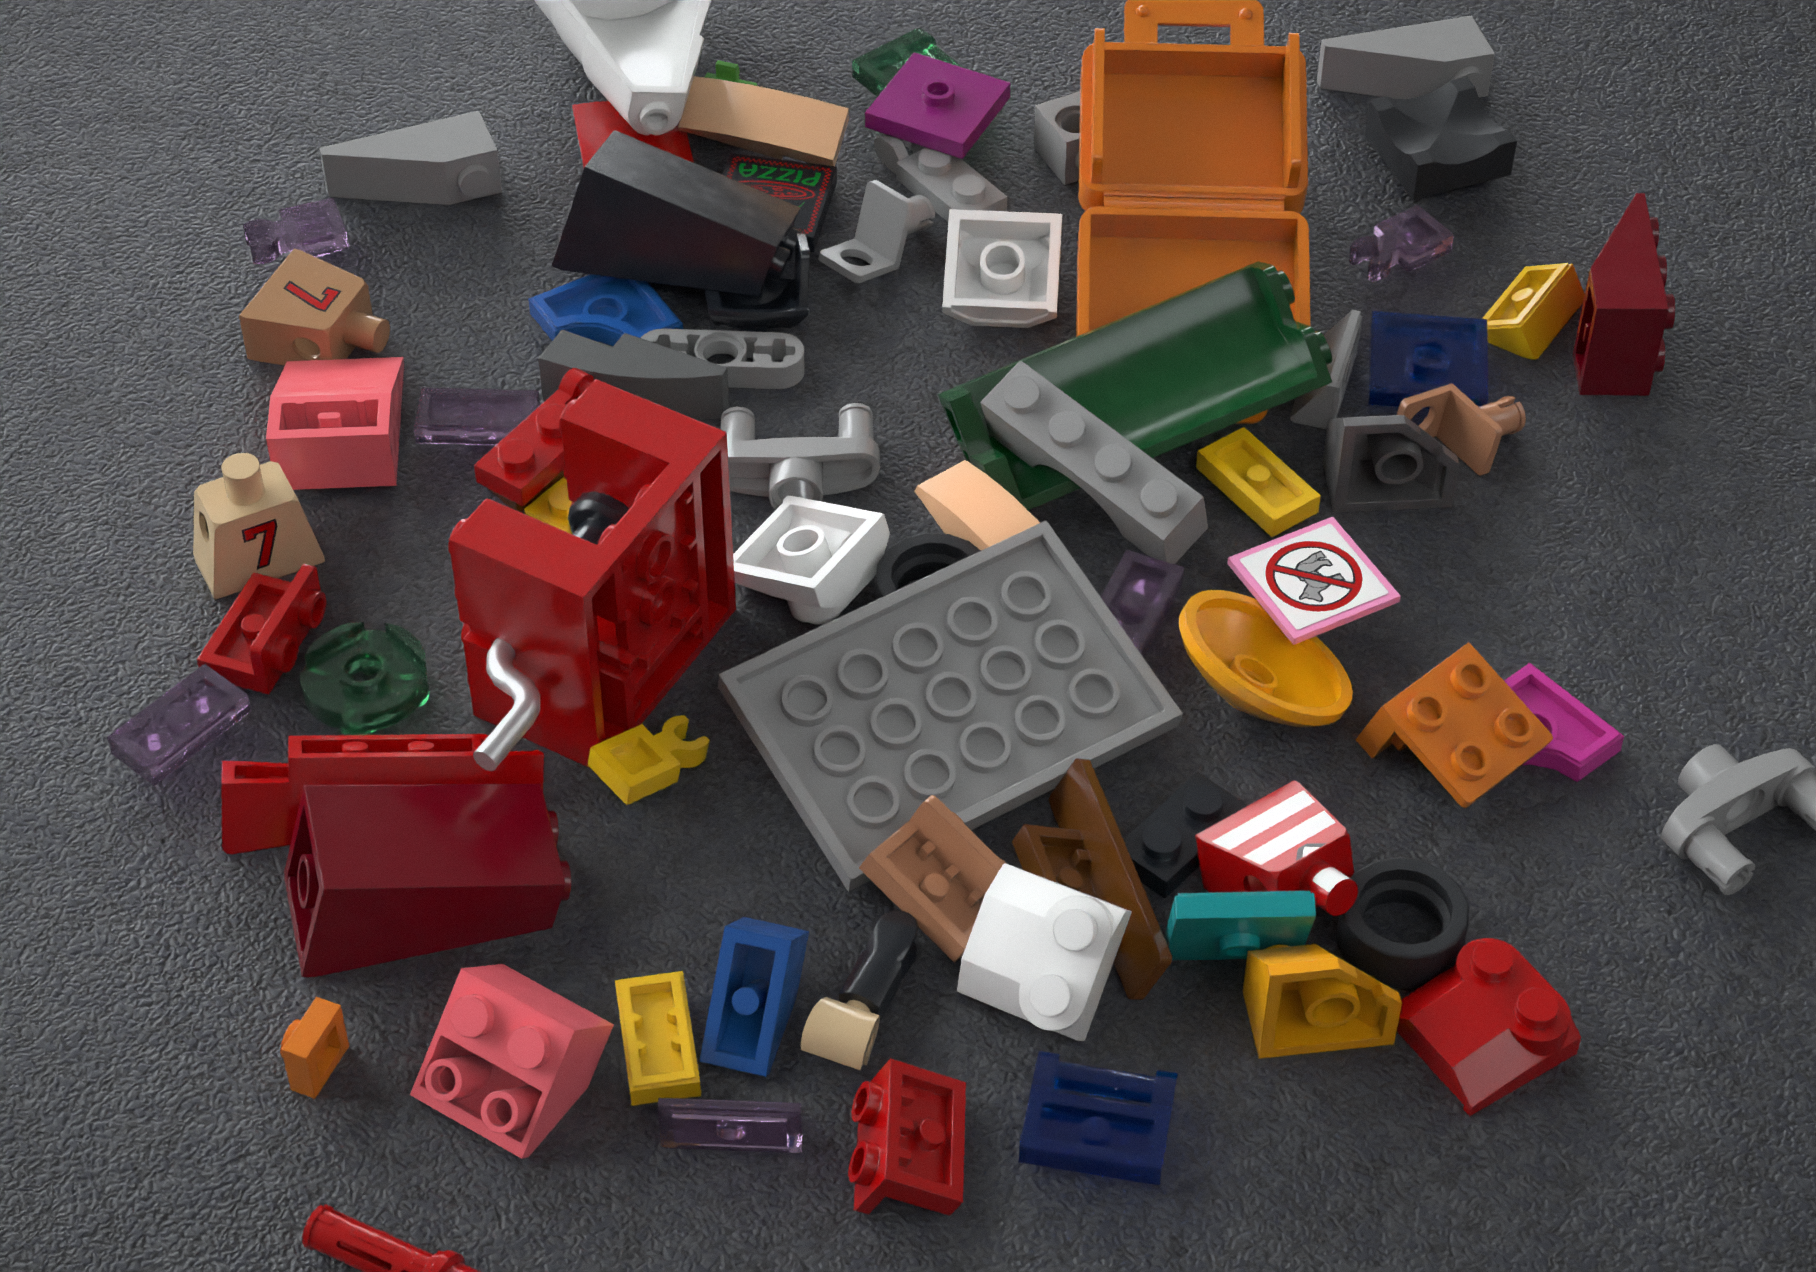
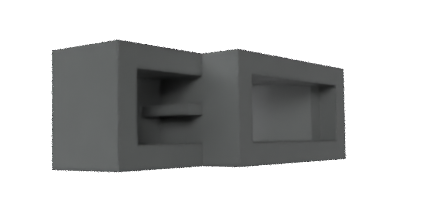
[538,330,729,420]

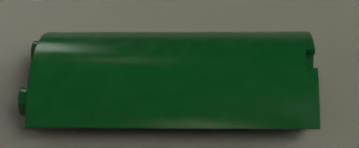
[938,261,1332,510]

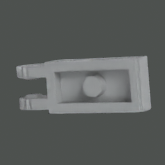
[873,133,1007,222]

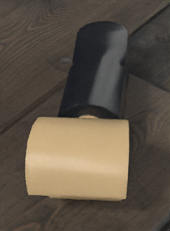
[801,910,918,1070]

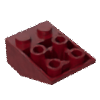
[1573,193,1675,396]

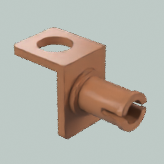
[1397,383,1526,476]

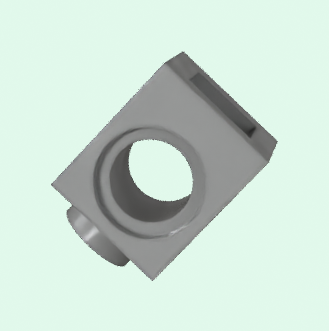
[1034,91,1080,185]

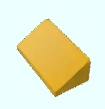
[1473,263,1585,360]

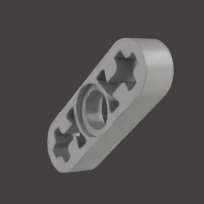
[641,329,805,389]

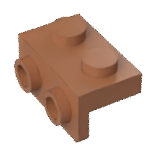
[859,795,1007,963]

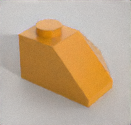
[1243,944,1402,1059]

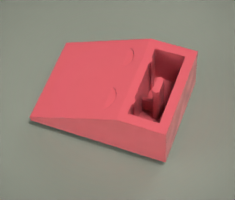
[266,357,404,490]

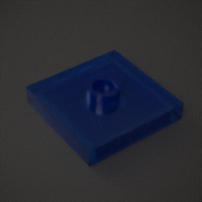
[1368,311,1488,409]

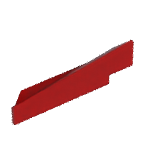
[221,734,544,855]

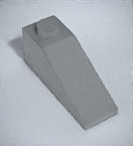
[1317,15,1495,99]
[319,111,502,205]

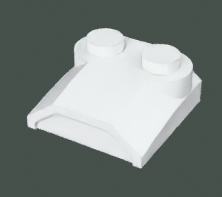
[942,209,1062,328]
[733,495,890,624]
[957,863,1132,1041]

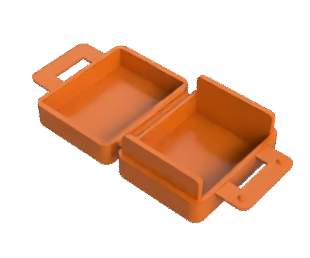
[1076,0,1311,424]

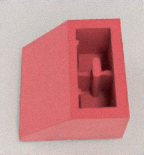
[410,964,614,1159]

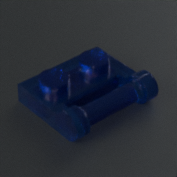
[1018,1051,1178,1186]

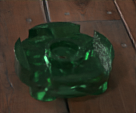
[300,621,430,735]

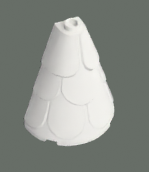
[534,0,712,136]

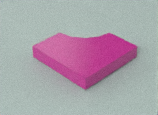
[1504,663,1624,782]

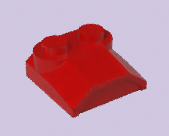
[1397,938,1581,1116]

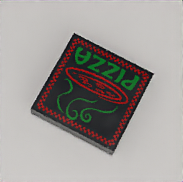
[723,153,837,252]

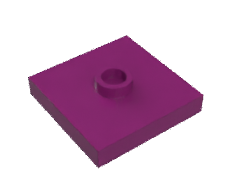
[865,52,1011,159]

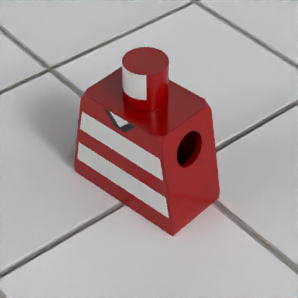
[1195,780,1358,916]

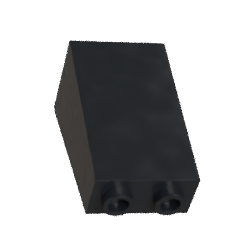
[551,130,803,296]

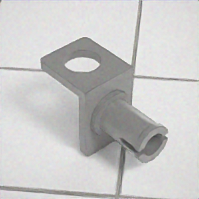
[818,180,935,283]

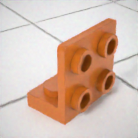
[1355,642,1553,808]

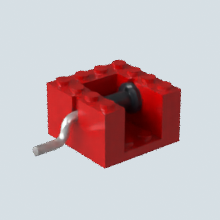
[448,379,736,771]

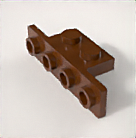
[1012,758,1172,1000]

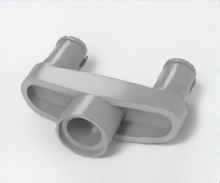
[720,403,880,510]
[1661,744,1816,895]

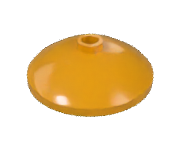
[1179,590,1353,727]

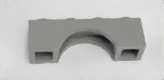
[980,360,1208,571]

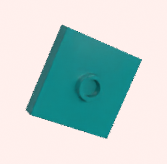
[1164,891,1316,960]

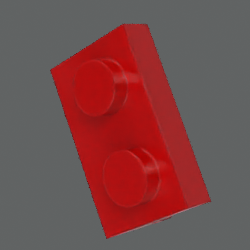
[197,564,326,695]

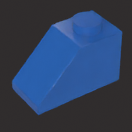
[699,917,809,1077]

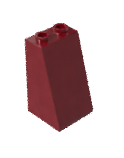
[284,784,571,977]

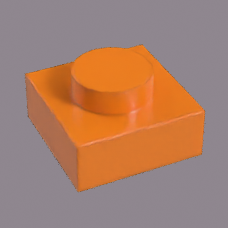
[280,996,349,1099]

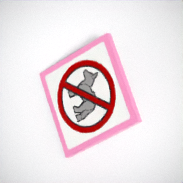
[1227,517,1401,645]

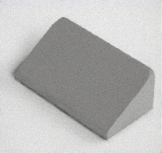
[1290,310,1363,429]

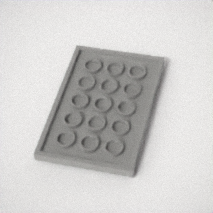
[718,520,1183,892]

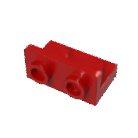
[848,1058,966,1216]

